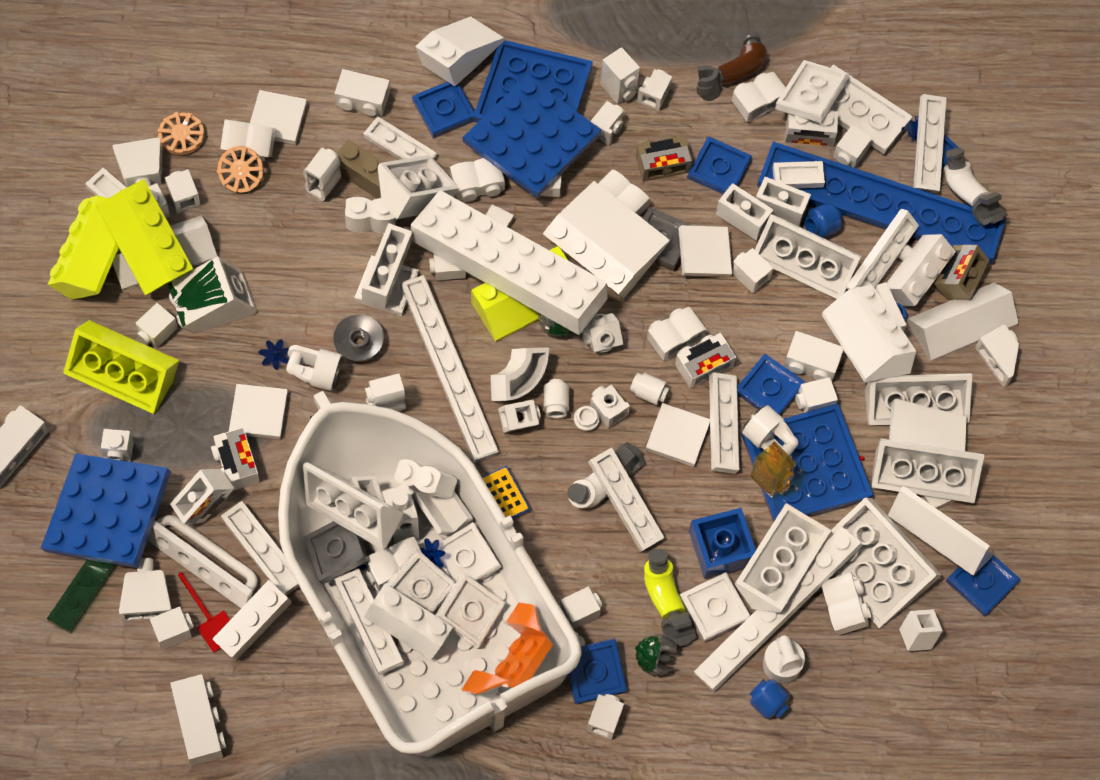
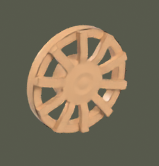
[158,112,204,155]
[217,146,264,193]

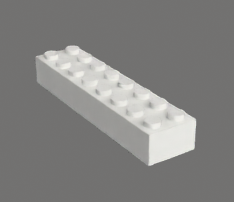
[411,190,607,335]

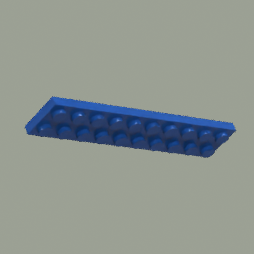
[757,141,1006,264]

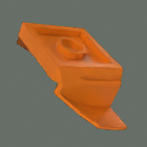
[461,603,553,695]

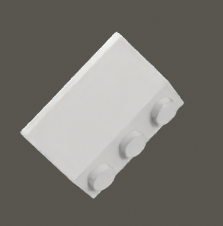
[378,155,459,219]

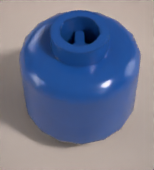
[805,203,842,238]
[750,679,789,719]

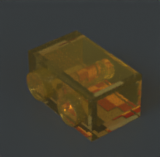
[750,441,797,498]

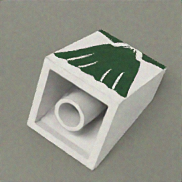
[168,256,257,333]

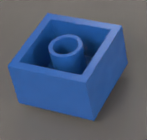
[689,508,756,579]

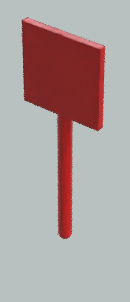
[178,572,230,653]

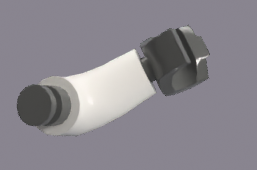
[944,148,1008,225]
[567,442,645,509]

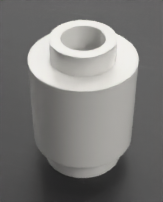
[630,372,669,405]
[544,379,569,419]

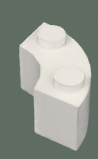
[491,347,549,401]

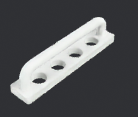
[147,515,258,609]

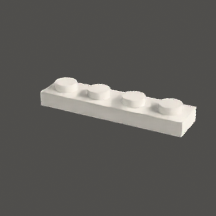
[913,94,946,193]
[846,209,919,290]
[709,372,739,474]
[588,447,665,552]
[221,501,299,596]
[334,568,403,675]

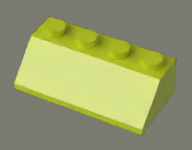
[96,179,193,295]
[48,196,118,300]
[471,246,568,342]
[63,320,179,414]

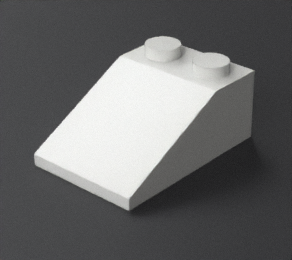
[415,17,505,86]

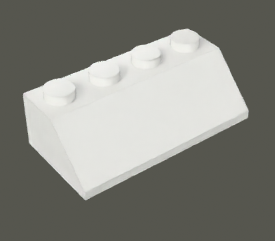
[822,285,916,382]

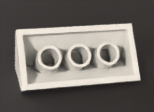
[755,214,861,299]
[112,215,217,291]
[907,282,1018,362]
[864,373,972,425]
[871,438,984,503]
[303,462,404,550]
[888,486,994,575]
[735,503,831,613]

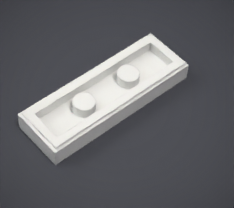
[363,116,437,160]

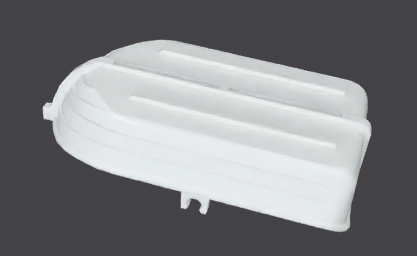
[278,391,582,757]

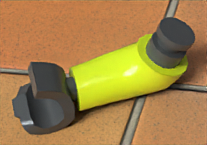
[644,549,697,647]

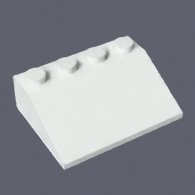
[543,181,670,299]
[823,497,942,628]

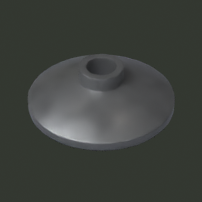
[333,314,384,362]

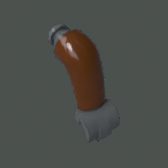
[696,34,767,100]

